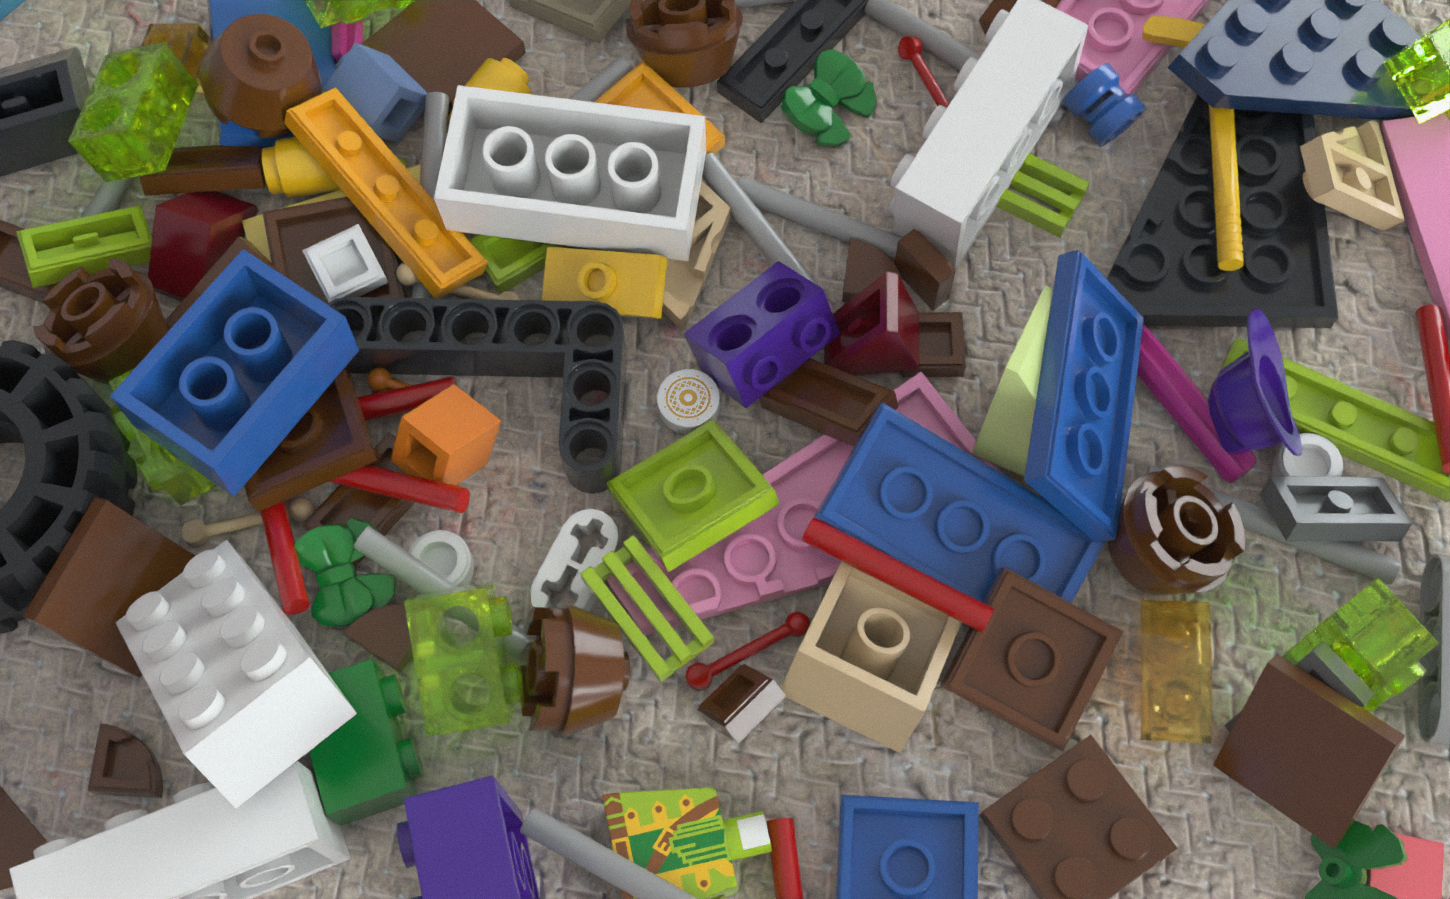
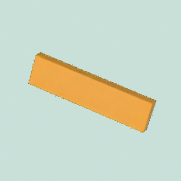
[284,87,488,299]

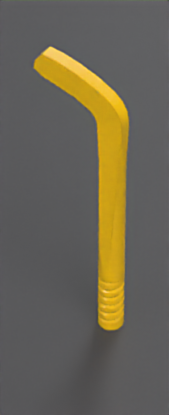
[1142,16,1244,271]

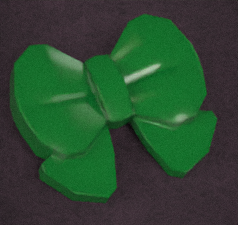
[781,49,877,148]
[294,518,396,627]
[1305,820,1407,899]

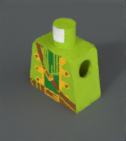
[602,787,772,899]

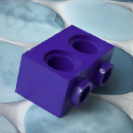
[684,261,841,408]

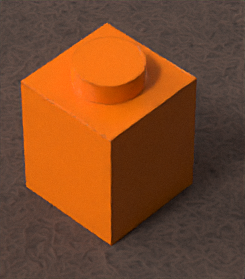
[390,384,501,485]

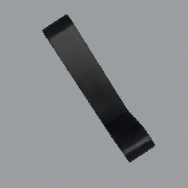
[327,297,627,494]

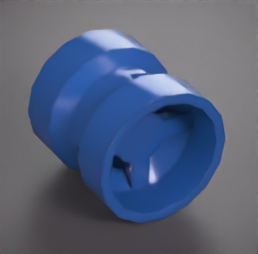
[1062,63,1147,147]

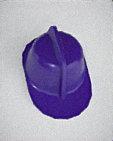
[1208,308,1303,456]

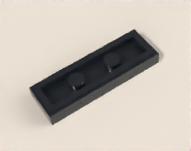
[717,0,868,123]

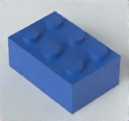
[110,249,359,497]

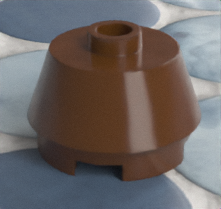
[627,0,743,87]
[199,14,322,138]
[34,258,168,384]
[1108,466,1246,596]
[519,601,630,738]

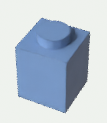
[322,42,427,143]

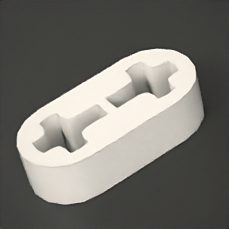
[530,509,621,612]

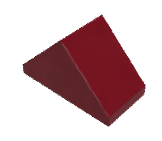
[148,191,259,301]
[824,271,920,376]

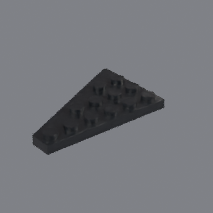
[1106,94,1339,328]

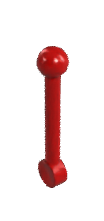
[898,36,949,108]
[686,611,811,691]

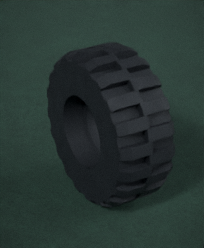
[0,340,138,634]

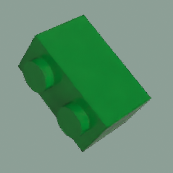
[309,659,424,826]

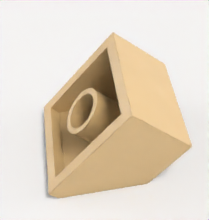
[781,561,962,753]

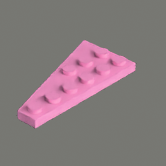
[605,372,1001,636]

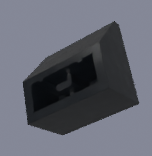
[0,46,104,177]

